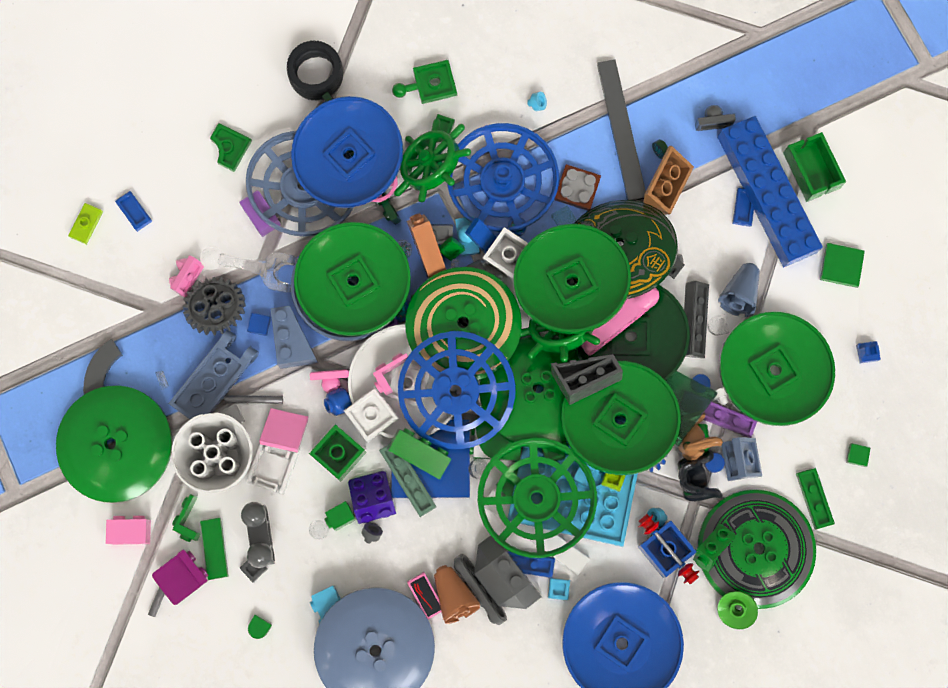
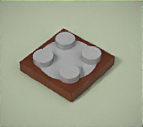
[554,164,601,211]

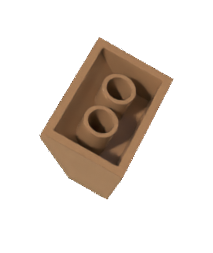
[644,146,694,215]

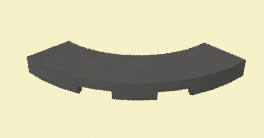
[83,339,123,395]

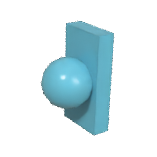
[455,216,480,257]

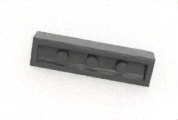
[684,281,709,358]

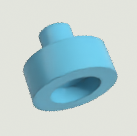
[527,92,547,111]
[647,508,667,528]

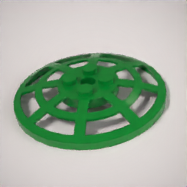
[477,438,597,558]

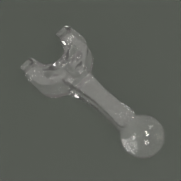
[200,246,298,293]

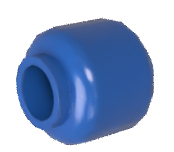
[324,388,352,416]

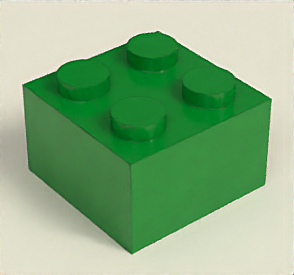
[309,424,367,482]

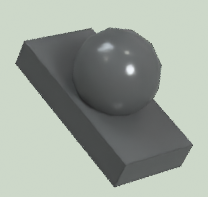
[695,105,736,131]

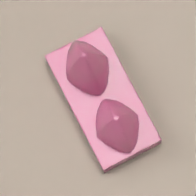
[169,255,205,298]

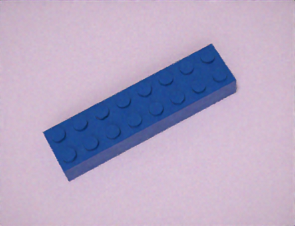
[717,116,823,268]

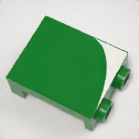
[470,419,521,462]

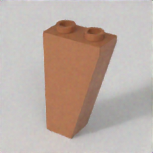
[406,213,446,279]

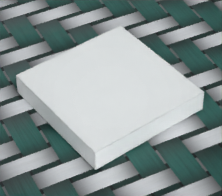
[344,387,399,442]

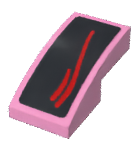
[407,572,441,619]

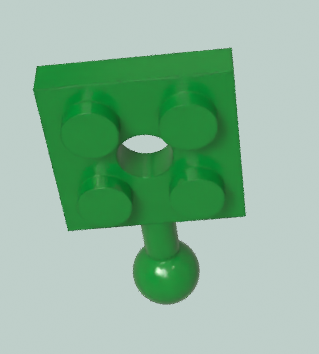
[392,60,457,104]

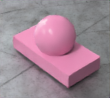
[310,369,349,393]

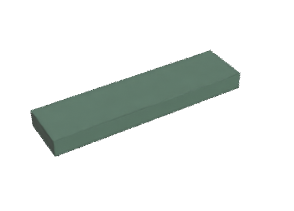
[379,444,437,517]

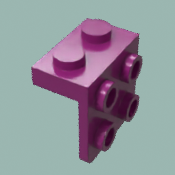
[152,549,208,605]

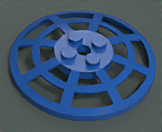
[447,123,559,232]
[398,331,516,449]

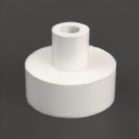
[710,387,729,405]

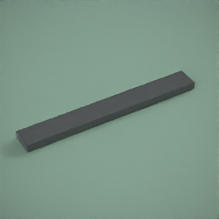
[597,59,646,201]

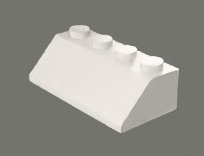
[483,227,528,279]

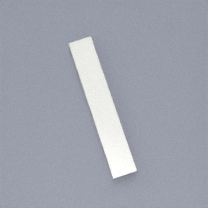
[484,489,589,575]

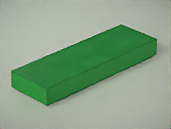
[796,468,835,530]
[200,518,229,580]

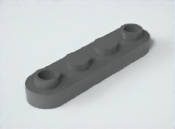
[454,554,507,625]

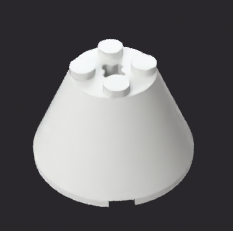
[172,413,253,493]

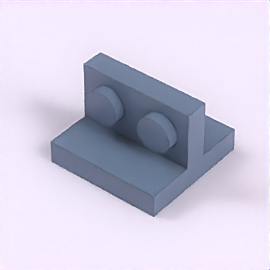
[721,437,762,481]

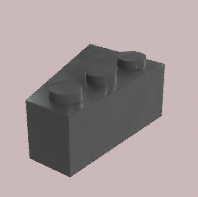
[551,354,623,405]

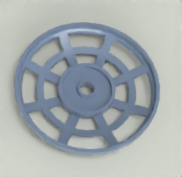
[246,131,354,236]

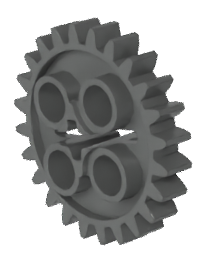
[182,277,246,336]

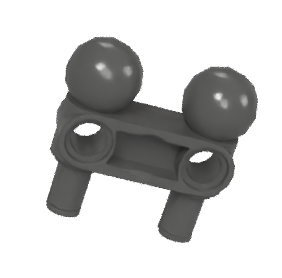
[241,502,275,568]

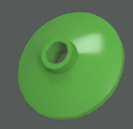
[717,591,758,629]

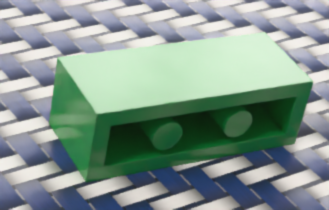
[387,428,451,480]

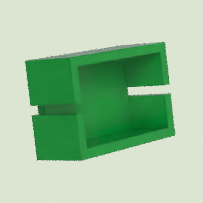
[783,132,846,202]

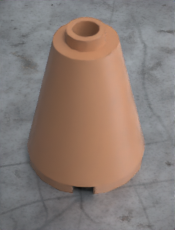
[434,565,481,624]

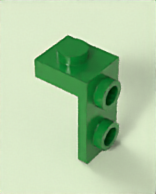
[172,494,201,542]
[693,524,736,572]

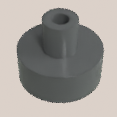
[361,522,383,544]

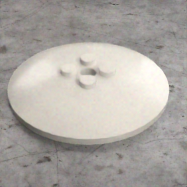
[348,324,461,439]

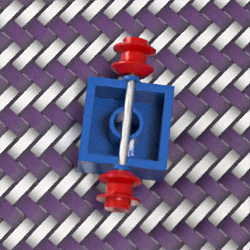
[638,514,699,584]

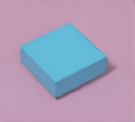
[548,578,570,600]

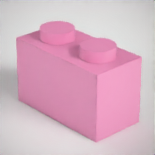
[105,516,151,545]

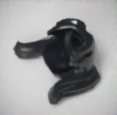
[677,450,723,502]

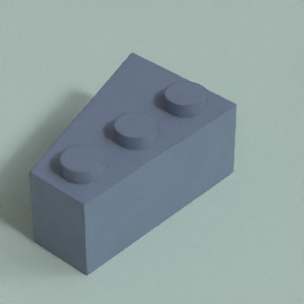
[270,306,318,369]

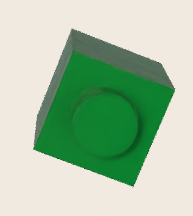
[324,501,357,531]

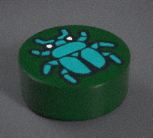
[652,139,668,159]

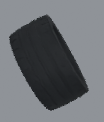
[287,40,343,101]

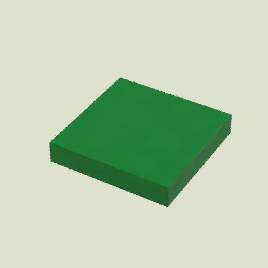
[820,243,865,288]

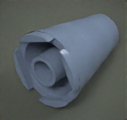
[718,263,760,317]

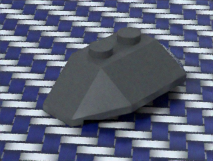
[474,535,542,609]

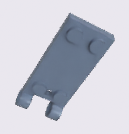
[168,330,259,419]

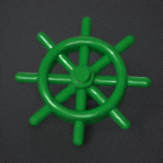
[394,119,471,203]
[520,318,600,362]

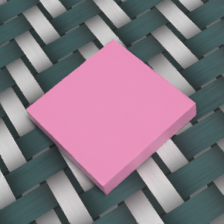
[259,408,308,453]

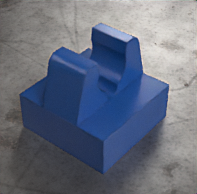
[856,341,881,364]

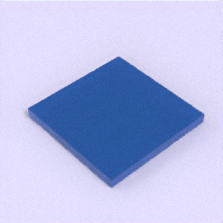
[391,420,470,498]

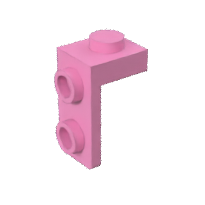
[373,353,408,396]

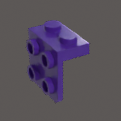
[348,471,396,524]

